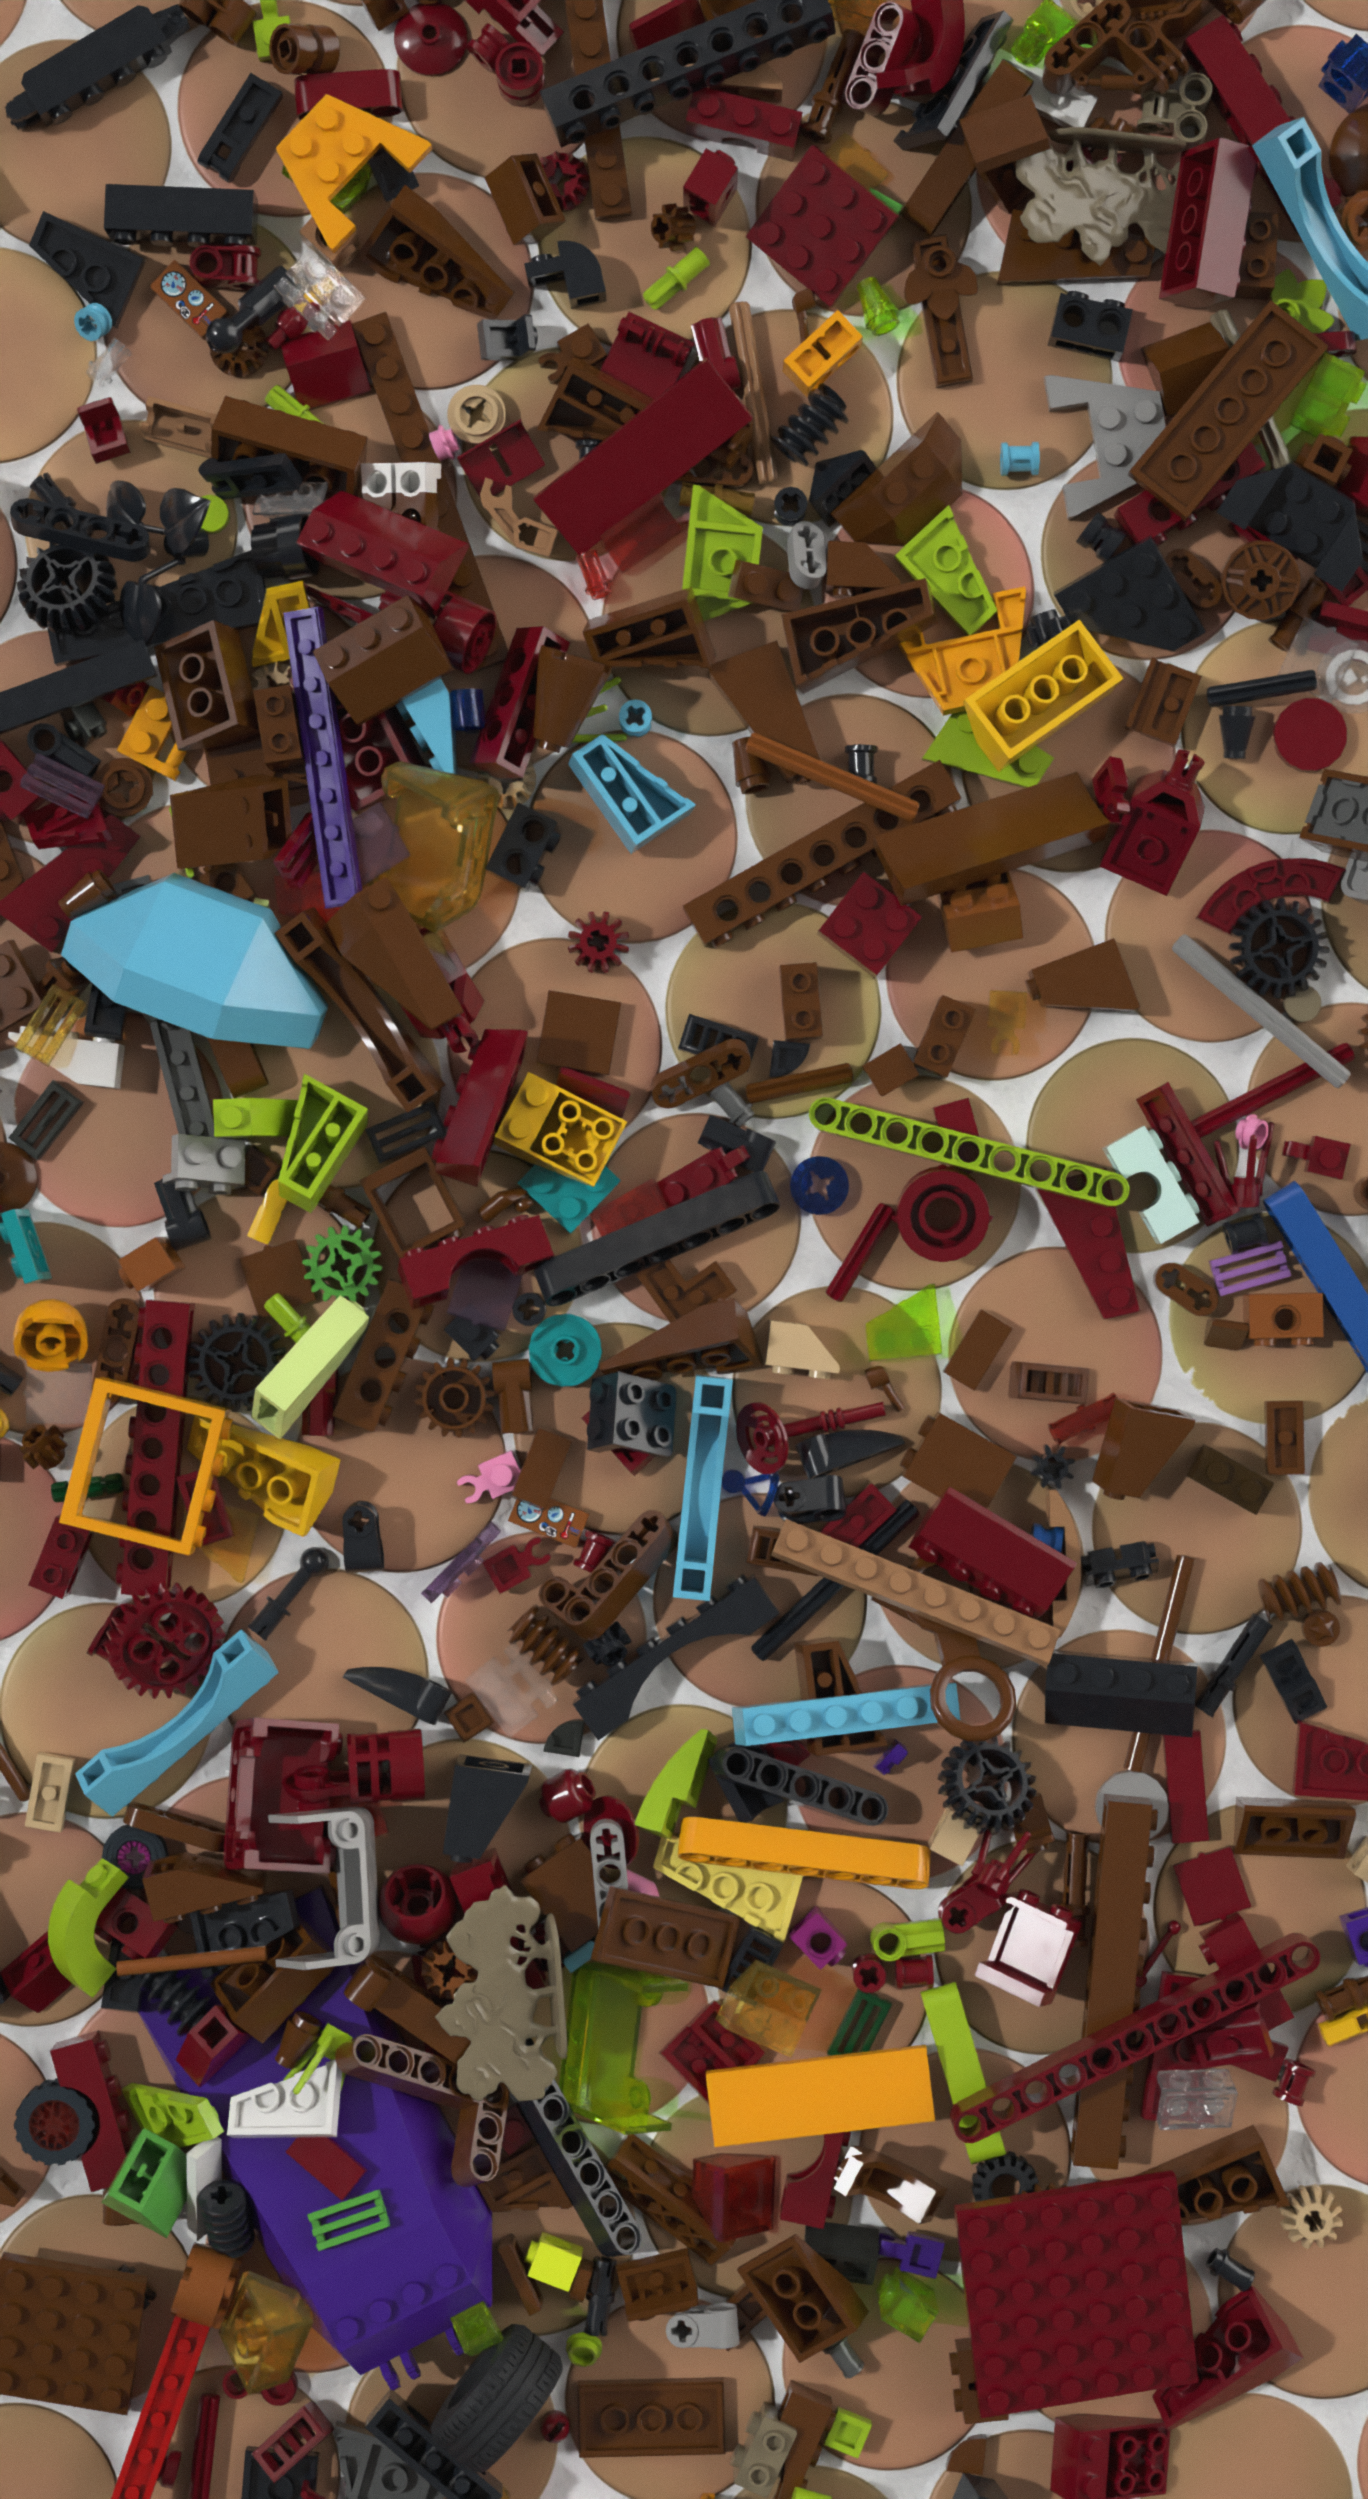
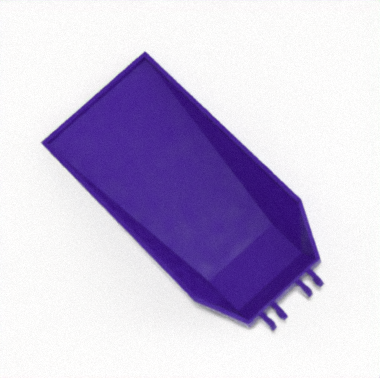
[138,1885,493,2391]

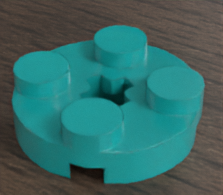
[529,1313,602,1387]

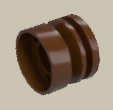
[1221,540,1301,620]

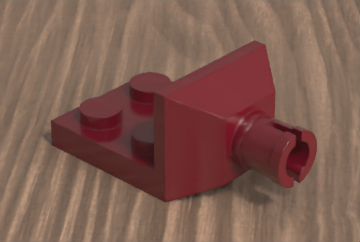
[1099,750,1205,896]
[401,914,484,1053]

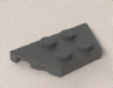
[334,2421,445,2499]

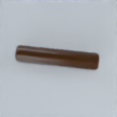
[745,1063,854,1104]

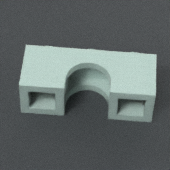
[1102,1126,1200,1244]

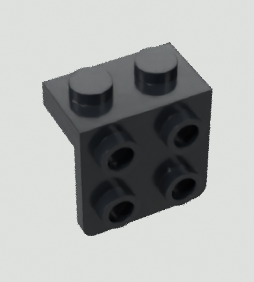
[587,1372,677,1457]

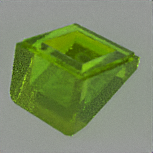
[450,2301,504,2356]

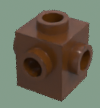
[1295,433,1353,487]

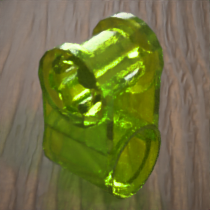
[1011,0,1077,67]

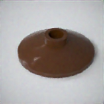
[0,1142,38,1213]

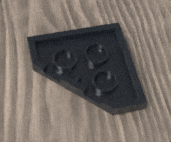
[1054,535,1206,651]

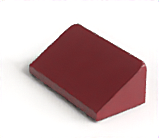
[629,0,705,51]
[556,1067,631,1118]

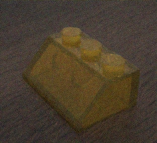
[218,2271,314,2395]

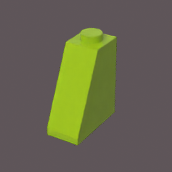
[213,1098,298,1139]

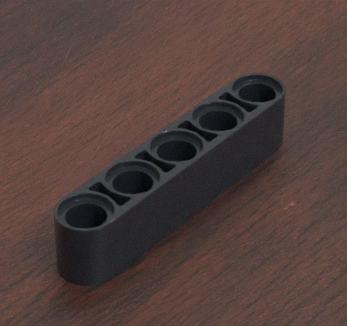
[711,1747,889,1826]

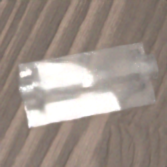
[252,482,329,520]

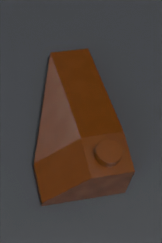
[356,185,514,320]

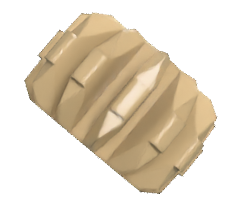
[1280,2184,1343,2249]

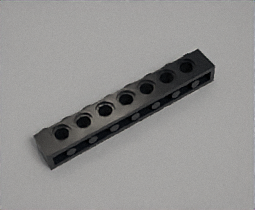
[540,0,836,148]

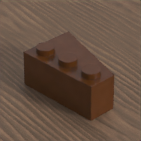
[537,357,654,440]
[794,1637,888,1757]

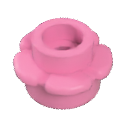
[429,425,460,461]
[1235,1114,1268,1150]

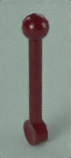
[1136,1920,1181,1987]

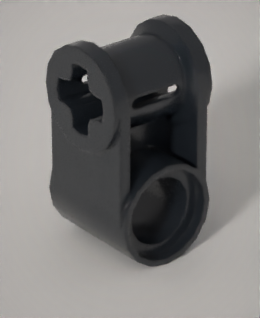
[773,1475,846,1524]
[342,1501,384,1573]

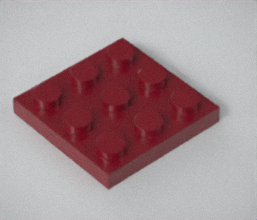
[745,145,900,307]

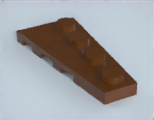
[997,209,1155,285]

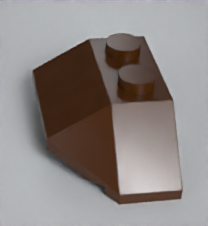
[830,412,962,545]

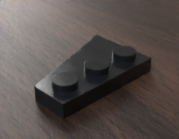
[29,211,146,329]

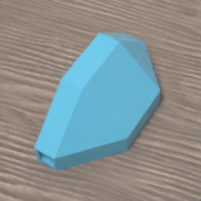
[61,873,328,1049]

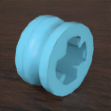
[74,303,112,341]

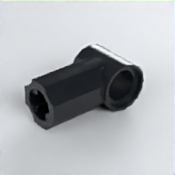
[27,723,102,787]
[698,1115,776,1172]
[154,1179,211,1251]

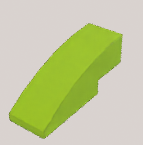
[635,1729,718,1840]

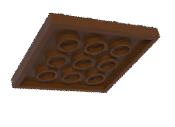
[0,2252,149,2415]

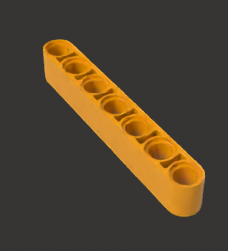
[678,1817,931,1889]

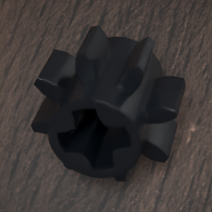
[1025,609,1071,648]
[1029,1444,1075,1489]
[583,1621,632,1666]

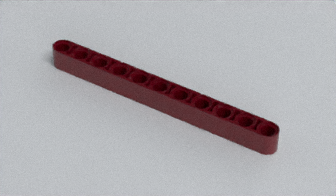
[950,1933,1320,2143]

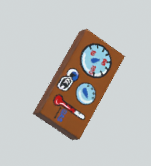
[149,260,229,341]
[508,1498,590,1548]

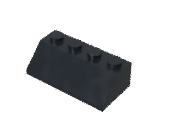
[1045,1650,1198,1737]

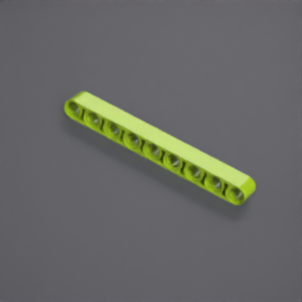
[809,1097,1130,1208]

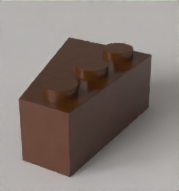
[583,587,716,668]

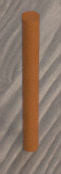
[116,1946,267,1976]

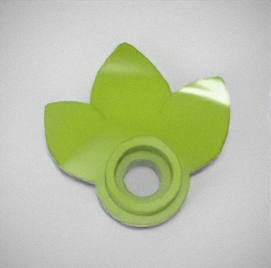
[1270,269,1334,333]

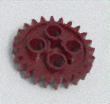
[105,1582,226,1699]

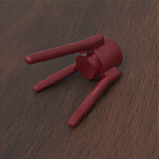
[1213,1122,1274,1208]
[971,1828,1038,1899]

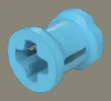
[1000,442,1040,476]
[619,699,652,737]

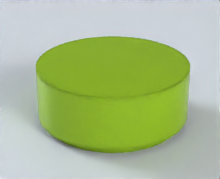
[201,495,230,534]

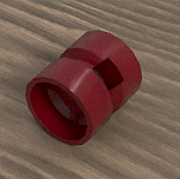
[495,42,545,107]

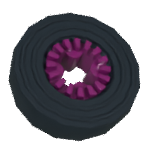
[102,1825,169,1890]

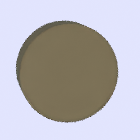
[1283,986,1321,1022]

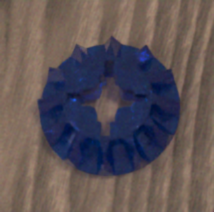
[790,1156,849,1215]

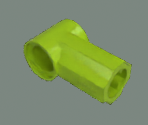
[870,1918,945,1961]

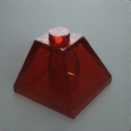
[692,2153,776,2242]

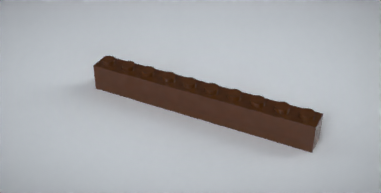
[1070,1794,1158,2170]

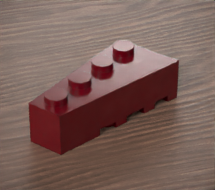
[449,1848,549,1989]

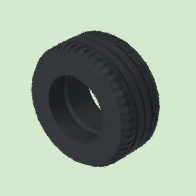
[431,2324,563,2473]

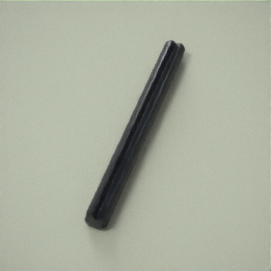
[751,1500,920,1661]

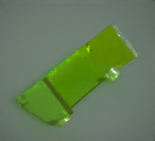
[559,1963,689,2135]

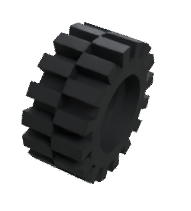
[972,2151,1039,2201]

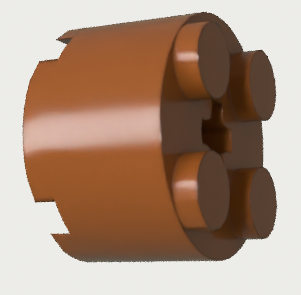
[170,2242,244,2330]

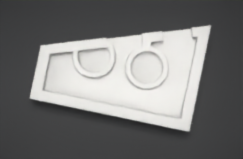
[227,2059,342,2138]

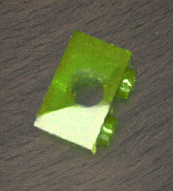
[876,2266,939,2344]

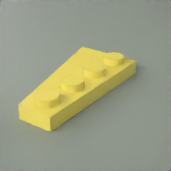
[653,1833,803,1943]

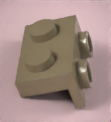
[730,2402,797,2498]

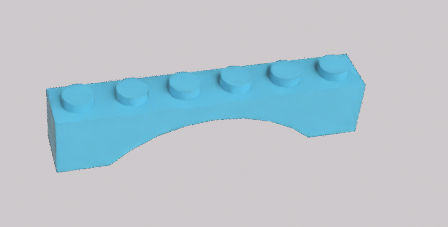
[1252,117,1368,341]
[673,1374,733,1601]
[75,1629,279,1817]
[732,1682,961,1746]

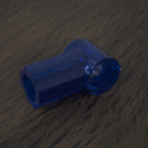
[450,688,487,734]

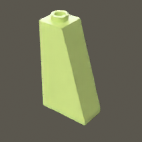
[251,1295,369,1439]

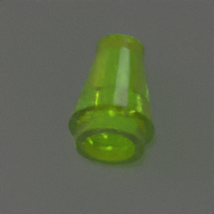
[856,277,900,336]

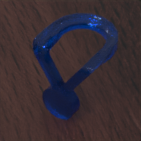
[721,1469,779,1517]

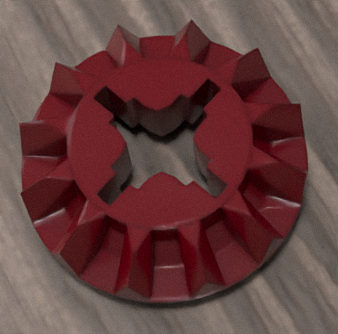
[540,151,589,212]

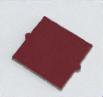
[1173,1845,1252,1927]

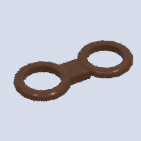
[906,1557,1016,1742]

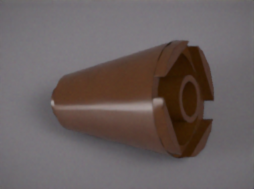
[533,645,612,753]

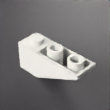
[8,1026,125,1089]

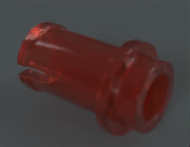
[575,550,613,600]

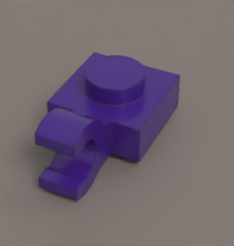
[878,2231,945,2279]

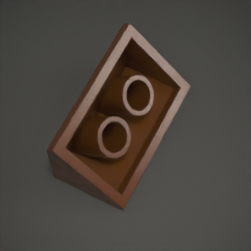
[1234,1797,1356,1859]

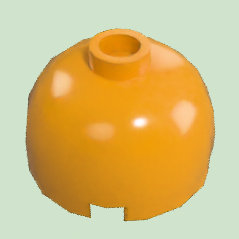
[13,1299,88,1372]

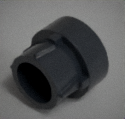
[251,513,320,579]

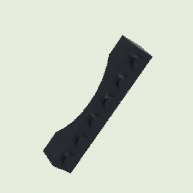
[573,1574,780,1741]

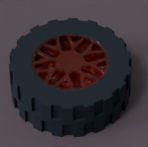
[14,2078,100,2166]

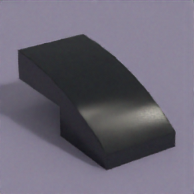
[1259,1639,1327,1724]

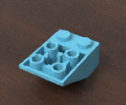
[395,679,459,789]

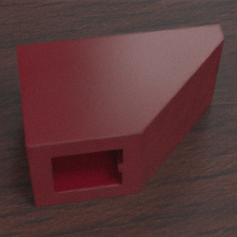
[176,2005,252,2087]

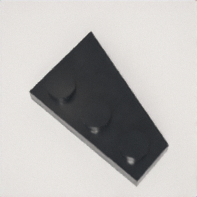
[190,1889,300,1980]

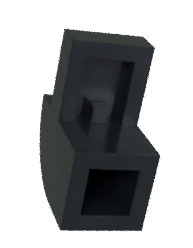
[524,240,607,309]

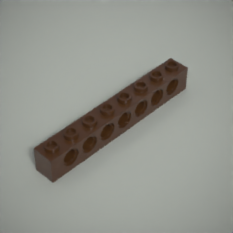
[683,760,962,948]

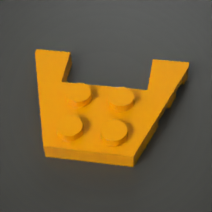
[276,94,433,254]
[898,586,1026,716]

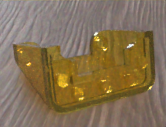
[367,761,499,933]

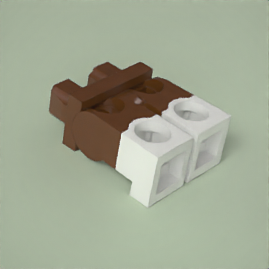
[361,462,441,531]

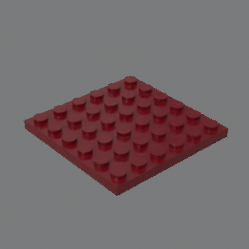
[954,2170,1198,2418]

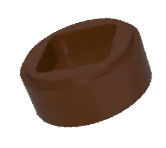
[1301,1609,1340,1647]

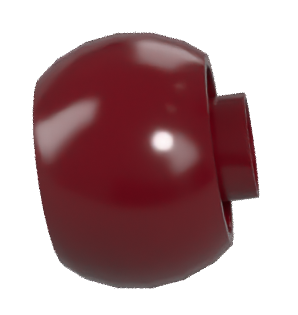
[378,1863,458,1945]

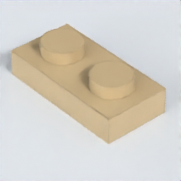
[25,1752,76,1833]

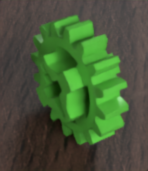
[302,1225,383,1302]

